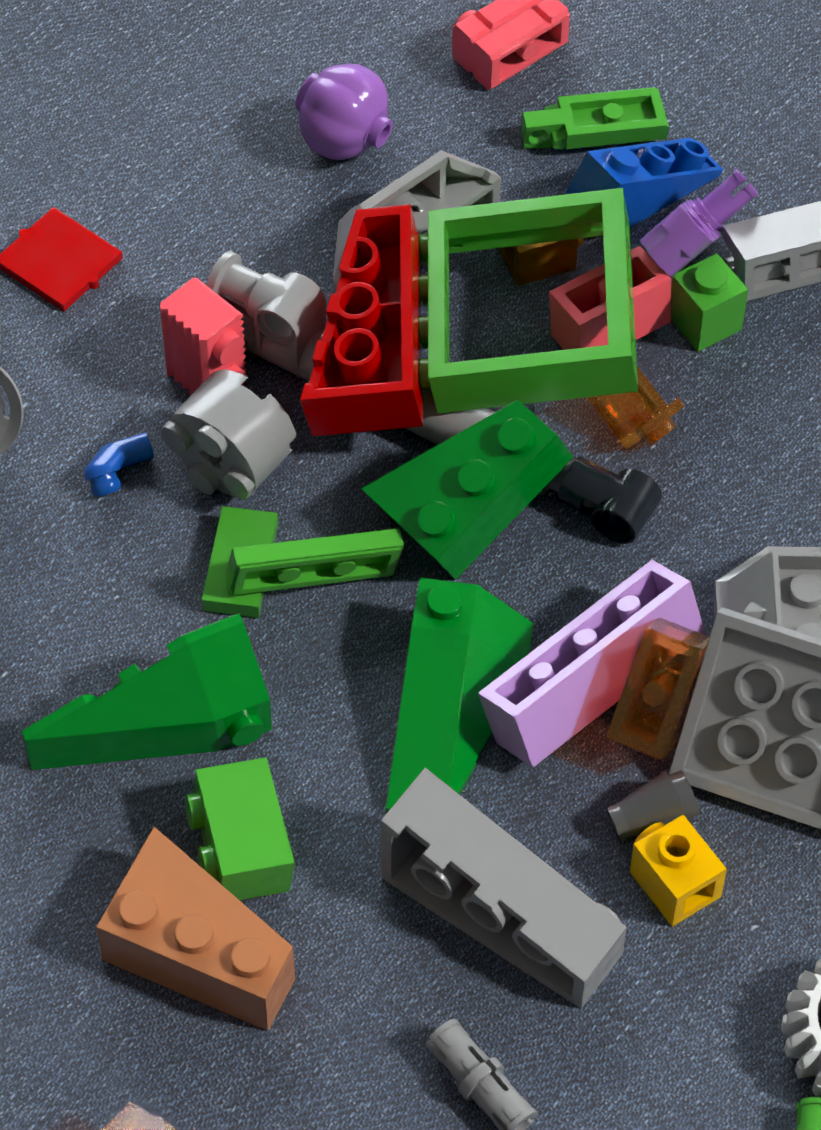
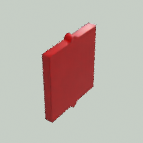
[0,207,123,312]

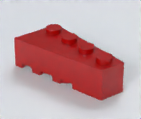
[300,204,423,436]

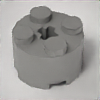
[160,369,296,500]

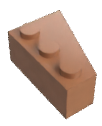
[96,827,295,1031]

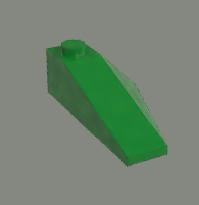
[386,578,533,814]

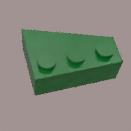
[361,400,573,580]

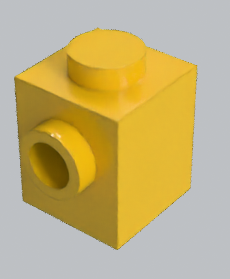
[630,815,727,927]

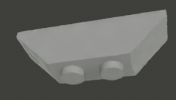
[333,150,501,294]

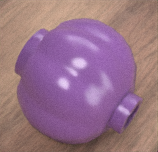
[295,63,393,160]

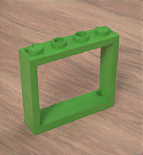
[419,188,638,413]

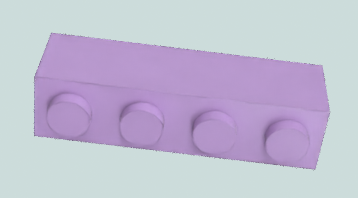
[478,560,705,768]

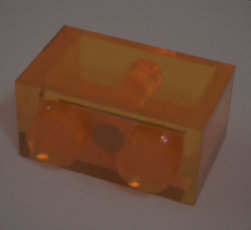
[606,617,710,760]

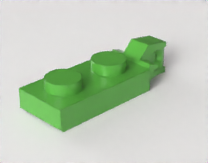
[520,87,669,150]

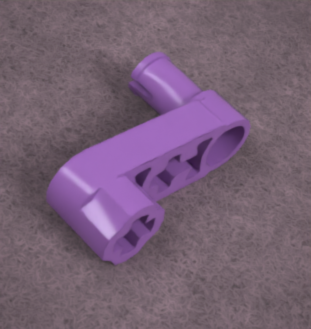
[640,168,759,277]

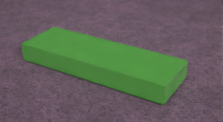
[224,528,404,595]

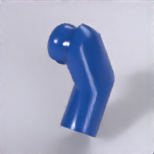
[84,432,154,497]

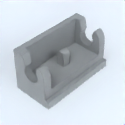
[723,201,821,301]

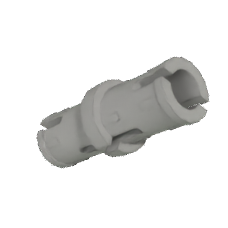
[425,1019,538,1130]

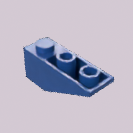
[565,138,724,228]

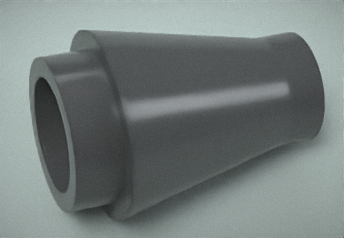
[606,770,700,841]

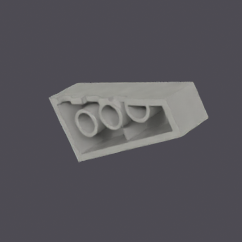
[381,768,627,1009]

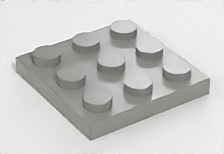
[669,607,821,829]

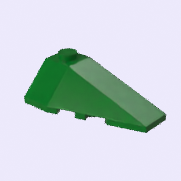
[21,613,272,770]

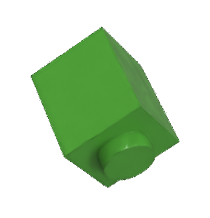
[671,253,748,352]

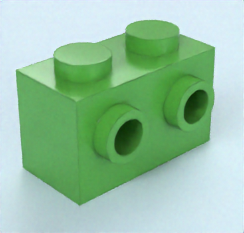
[185,757,295,900]

